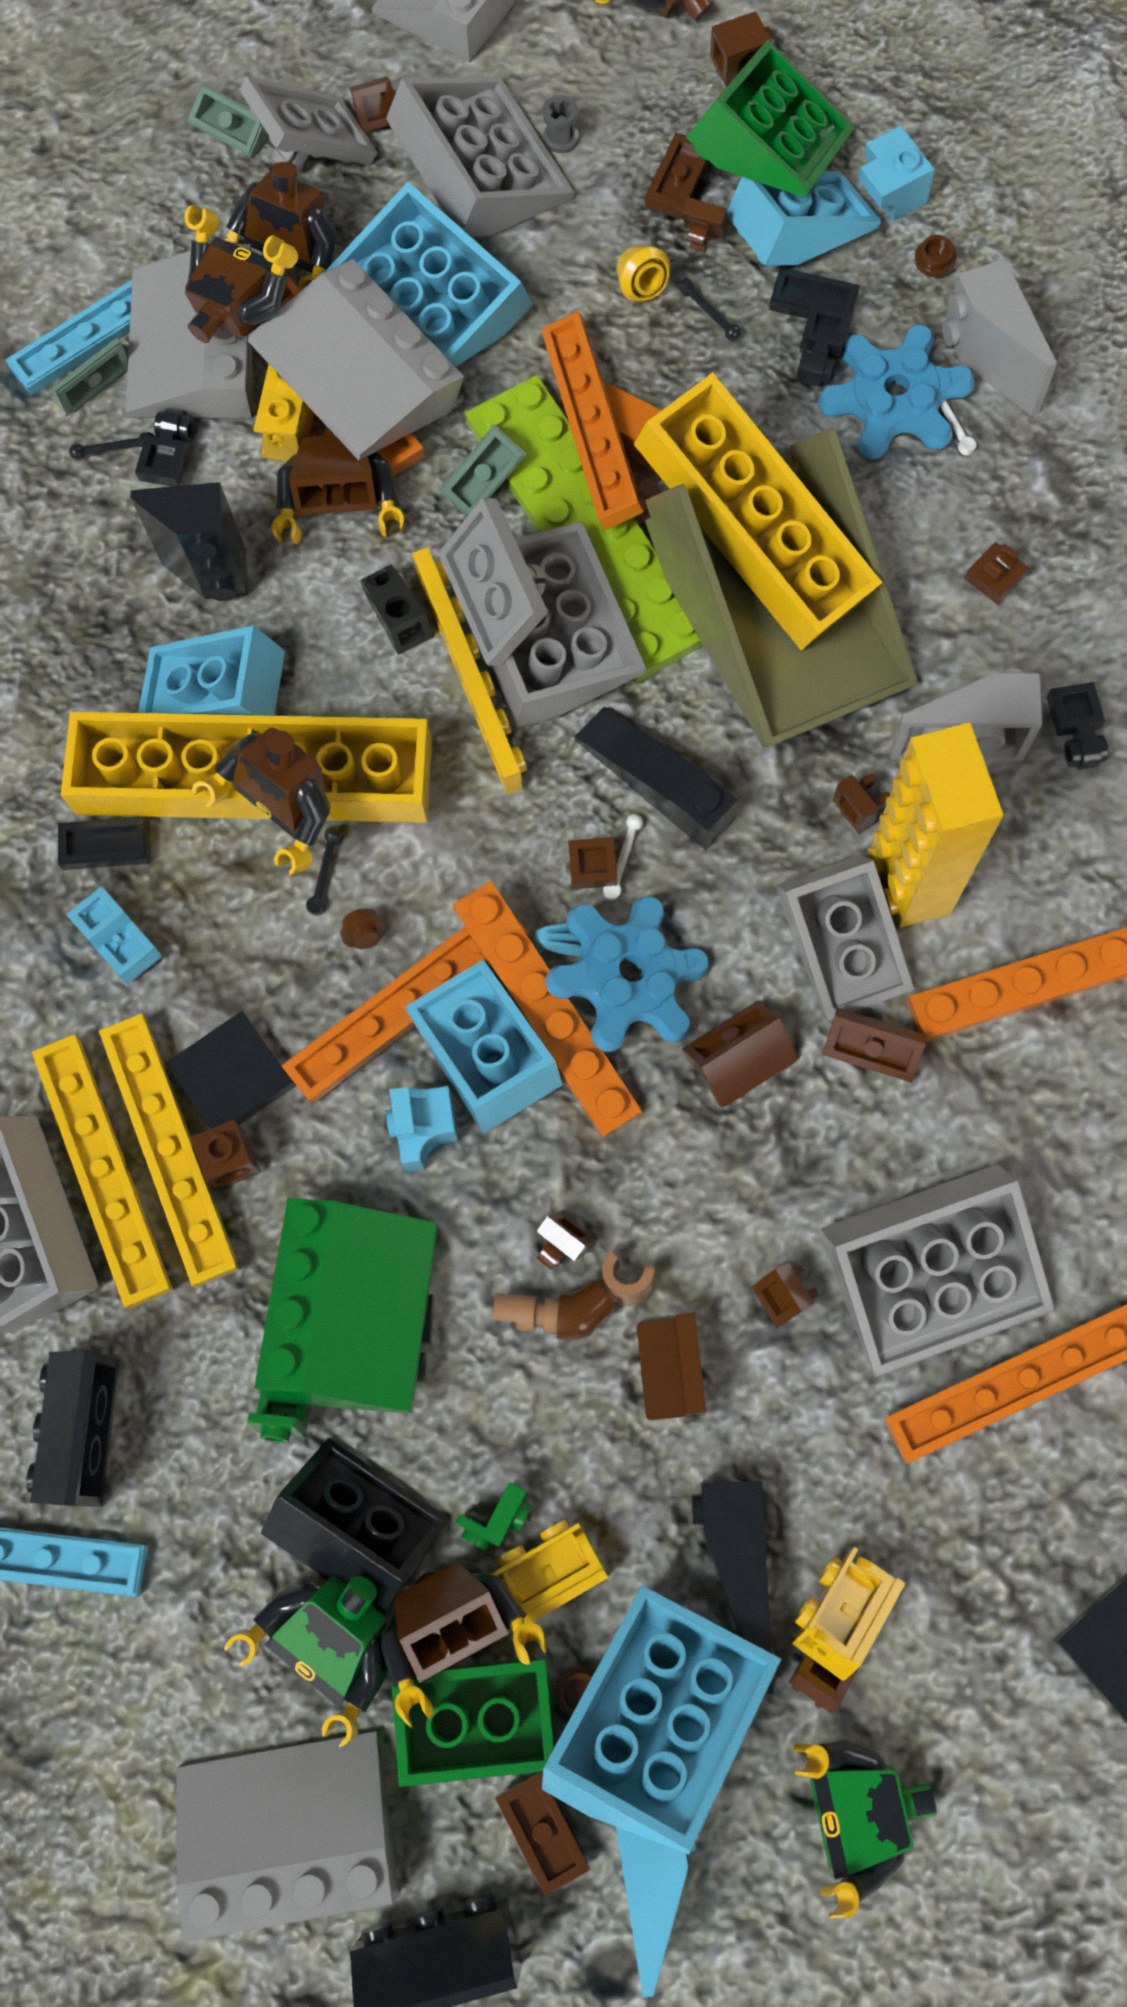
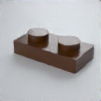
[645,132,710,219]
[822,1007,927,1083]
[495,1772,591,1897]

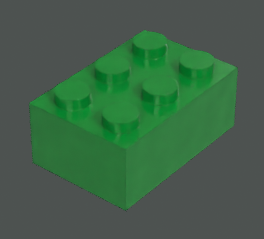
[391,1656,556,1787]

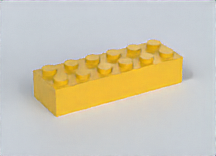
[634,372,883,651]
[868,722,1004,928]

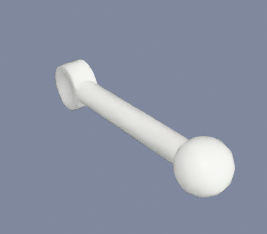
[940,400,977,456]
[603,814,644,901]

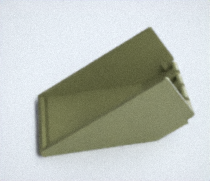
[645,428,919,748]

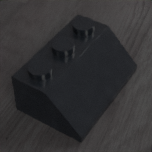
[130,482,248,601]
[26,1350,120,1507]
[260,1437,449,1616]
[350,1894,523,2007]

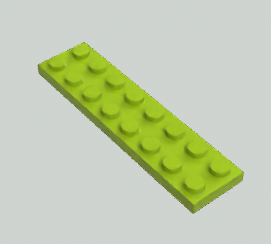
[465,375,703,683]

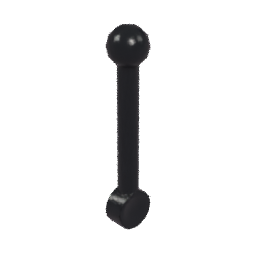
[678,277,741,341]
[69,432,155,460]
[306,826,342,916]

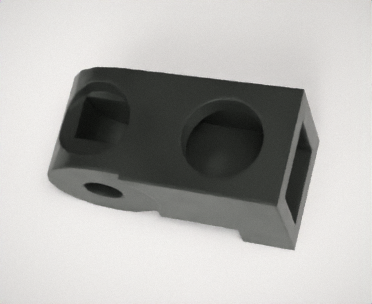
[360,564,432,655]

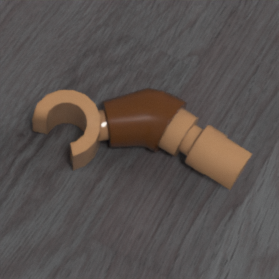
[493,1251,656,1340]

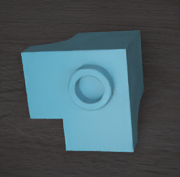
[858,125,935,221]
[386,1086,458,1172]

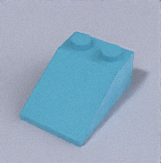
[727,171,881,267]
[138,625,285,716]
[405,960,563,1134]
[616,1827,696,1998]

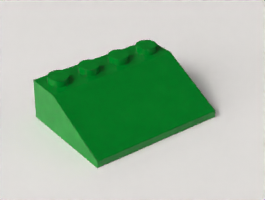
[686,40,855,197]
[254,1198,438,1414]

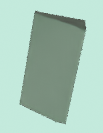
[187,83,269,158]
[49,338,128,416]
[439,424,526,516]

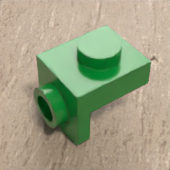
[247,1394,311,1443]
[455,1482,532,1551]

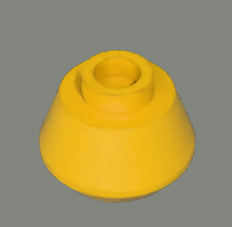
[616,245,670,302]

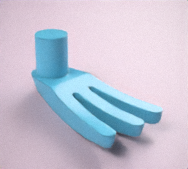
[530,923,582,957]

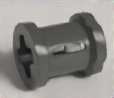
[542,95,579,153]

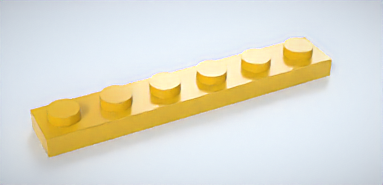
[412,547,527,795]
[99,1013,240,1288]
[32,1034,173,1310]

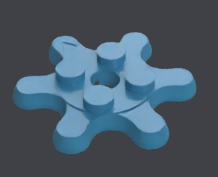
[818,325,975,459]
[545,897,708,1052]

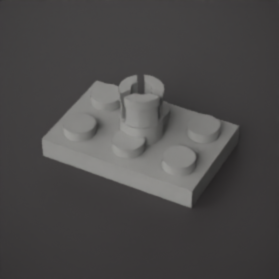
[239,76,378,173]
[438,498,548,666]

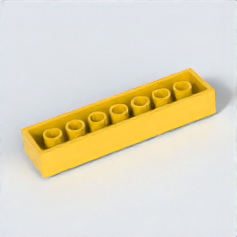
[61,712,432,823]

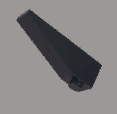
[574,707,738,851]
[691,1481,774,1694]

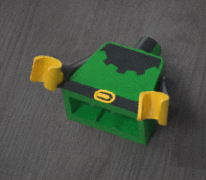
[225,1576,388,1747]
[793,1740,937,1919]

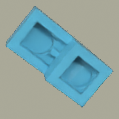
[66,886,162,985]

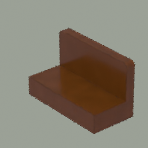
[682,1000,797,1107]
[637,1313,706,1420]

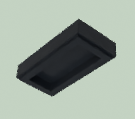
[769,267,860,328]
[58,817,150,870]

